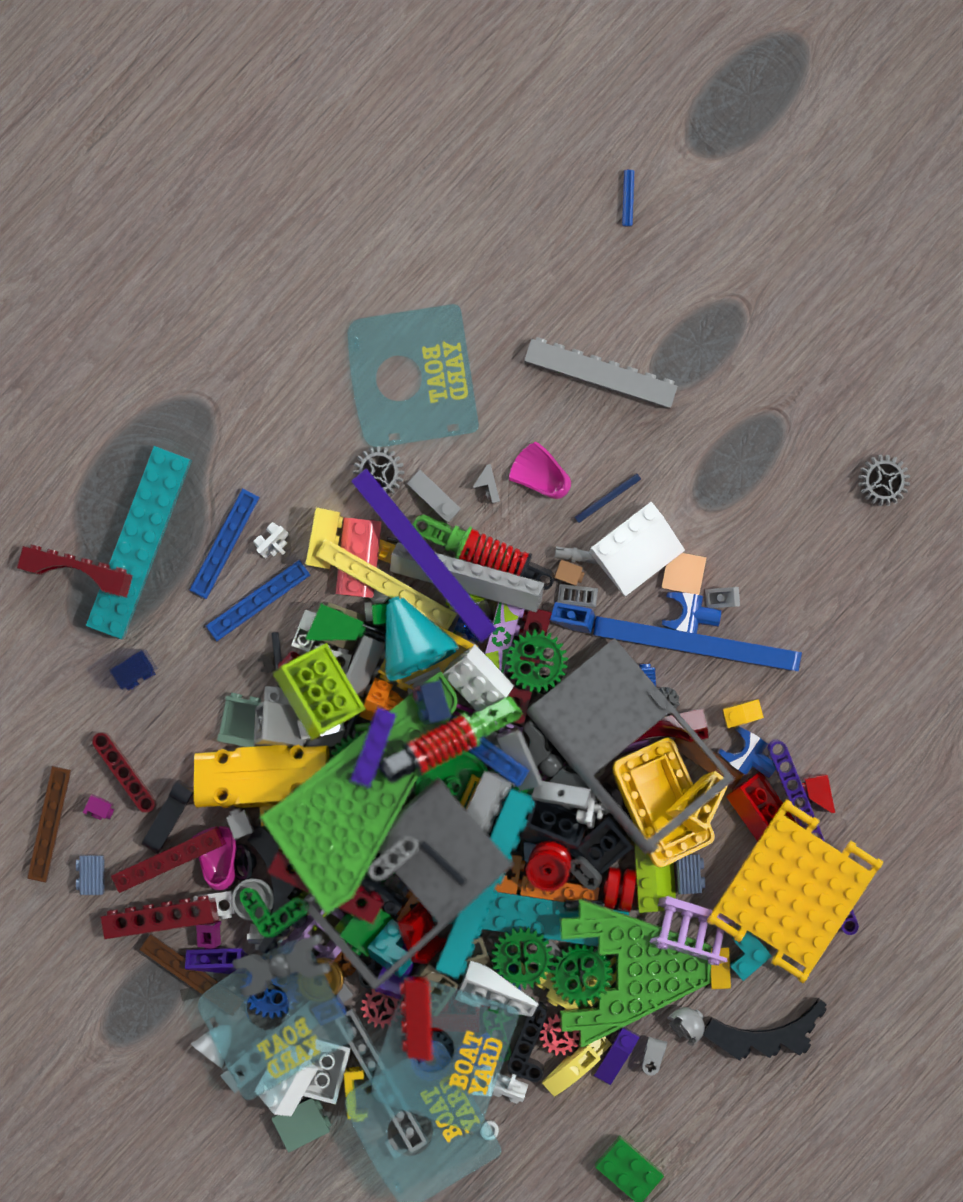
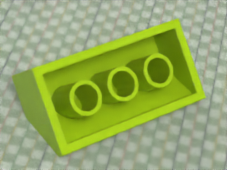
[634,844,676,913]

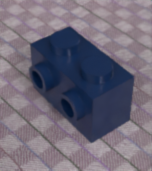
[413,680,451,725]

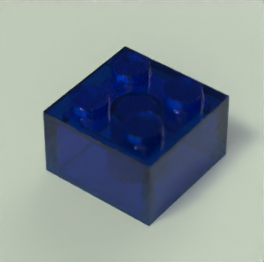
[109,650,158,691]

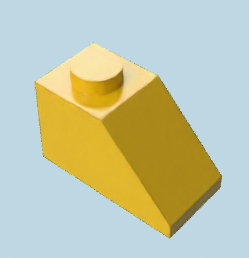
[722,699,764,728]

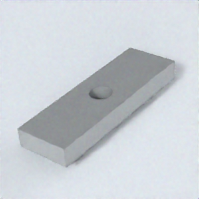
[532,781,592,809]

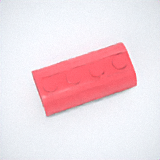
[335,518,382,598]

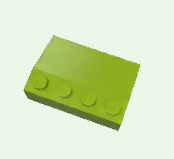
[273,643,366,740]

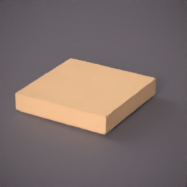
[661,553,706,595]

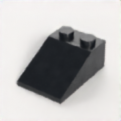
[519,800,587,849]
[569,813,636,880]

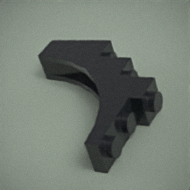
[247,825,308,954]
[703,998,827,1061]

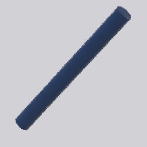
[575,474,641,523]

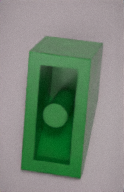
[372,604,388,625]

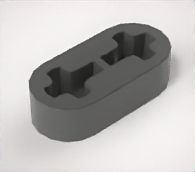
[570,856,602,890]

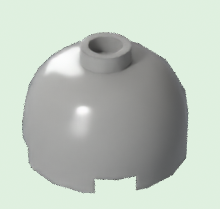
[667,1007,705,1046]

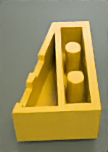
[665,771,728,833]

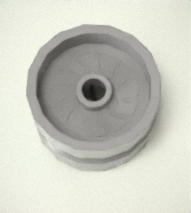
[232,878,274,921]

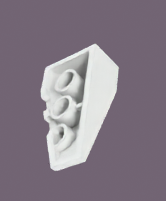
[455,961,538,1017]

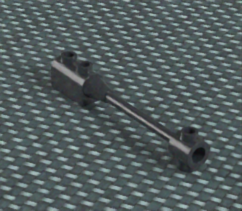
[360,876,404,917]

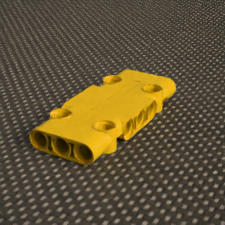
[194,745,330,808]

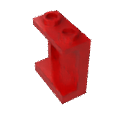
[398,902,447,964]

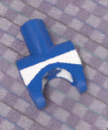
[661,592,722,634]
[718,726,776,778]

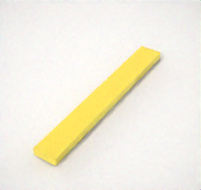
[316,539,457,630]

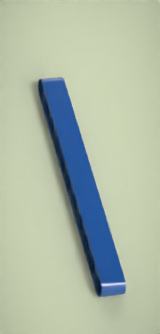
[593,616,802,671]

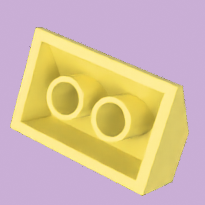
[306,508,343,569]

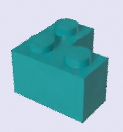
[368,919,412,978]
[730,930,772,981]

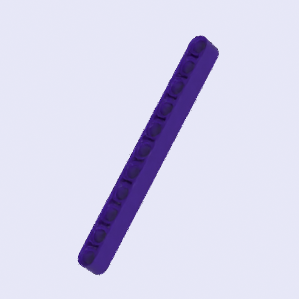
[351,469,497,642]
[767,739,859,935]

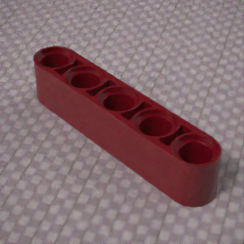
[92,732,156,813]

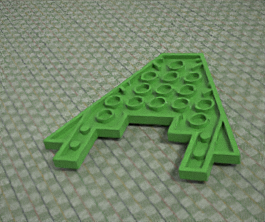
[560,900,712,1047]

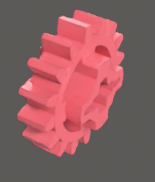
[361,988,401,1028]
[539,1013,579,1056]

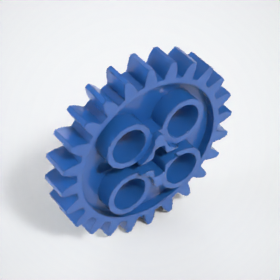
[241,956,303,1019]

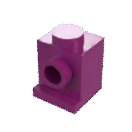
[83,794,115,820]
[196,921,221,949]

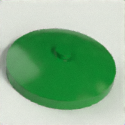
[415,750,489,809]

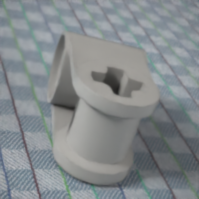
[642,1037,667,1076]

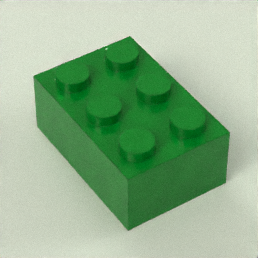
[595,1135,665,1202]

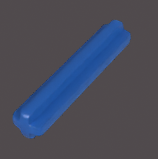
[622,170,634,227]

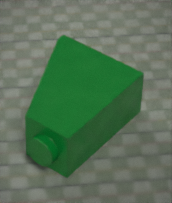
[306,603,366,640]

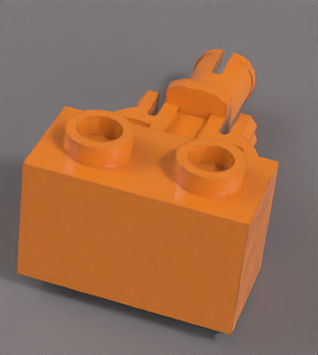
[360,678,404,721]

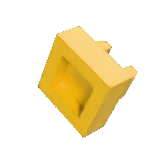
[378,539,396,564]

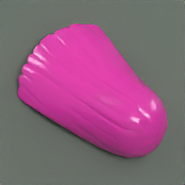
[509,442,571,499]
[191,826,236,891]

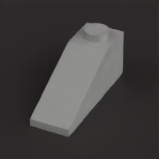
[407,470,461,523]

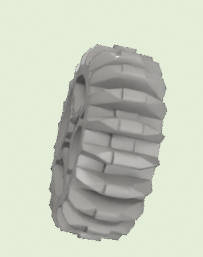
[353,446,405,494]
[858,455,910,506]

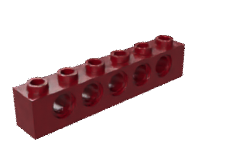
[507,609,552,724]
[111,826,226,893]
[268,848,383,924]
[101,895,219,939]

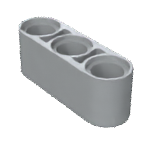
[369,837,420,880]

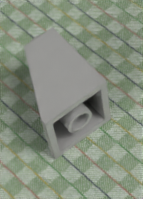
[254,701,306,748]

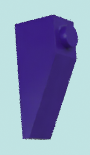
[185,948,248,974]
[594,1027,640,1085]

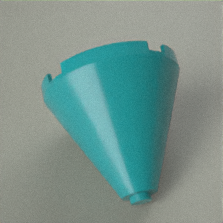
[385,596,459,681]

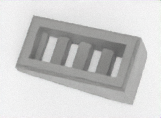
[557,584,598,607]

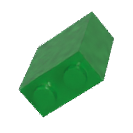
[334,898,394,957]

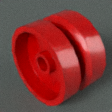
[527,841,571,891]
[603,867,636,912]

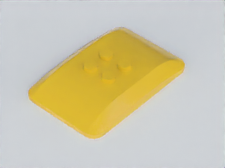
[613,738,715,867]

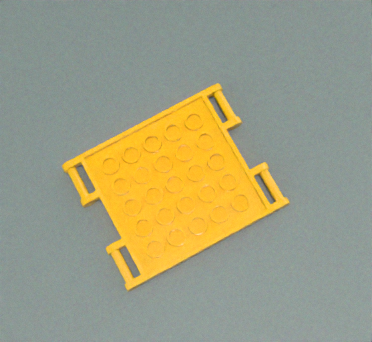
[707,799,883,983]

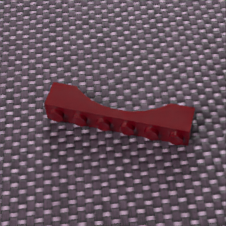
[17,544,133,598]
[632,709,709,744]

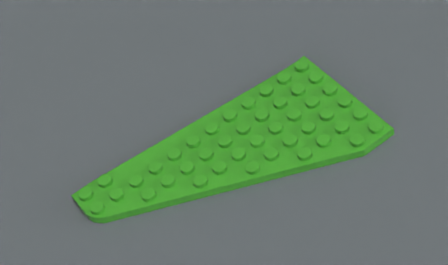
[260,671,457,914]

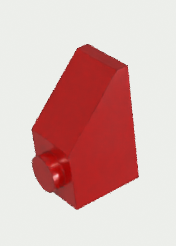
[802,774,836,813]

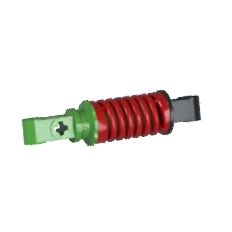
[413,515,555,590]
[379,697,522,783]

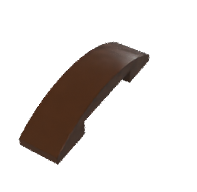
[674,738,744,789]

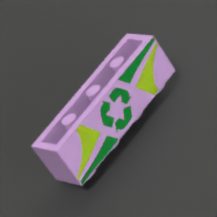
[485,602,525,674]

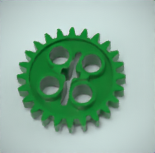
[506,630,568,692]
[491,926,554,989]
[550,944,613,1007]

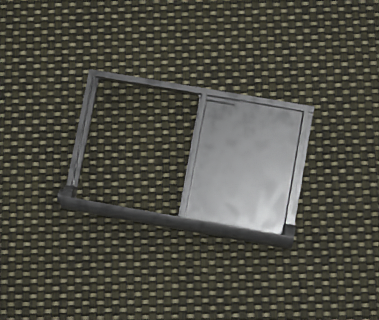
[526,638,734,855]
[304,777,514,989]

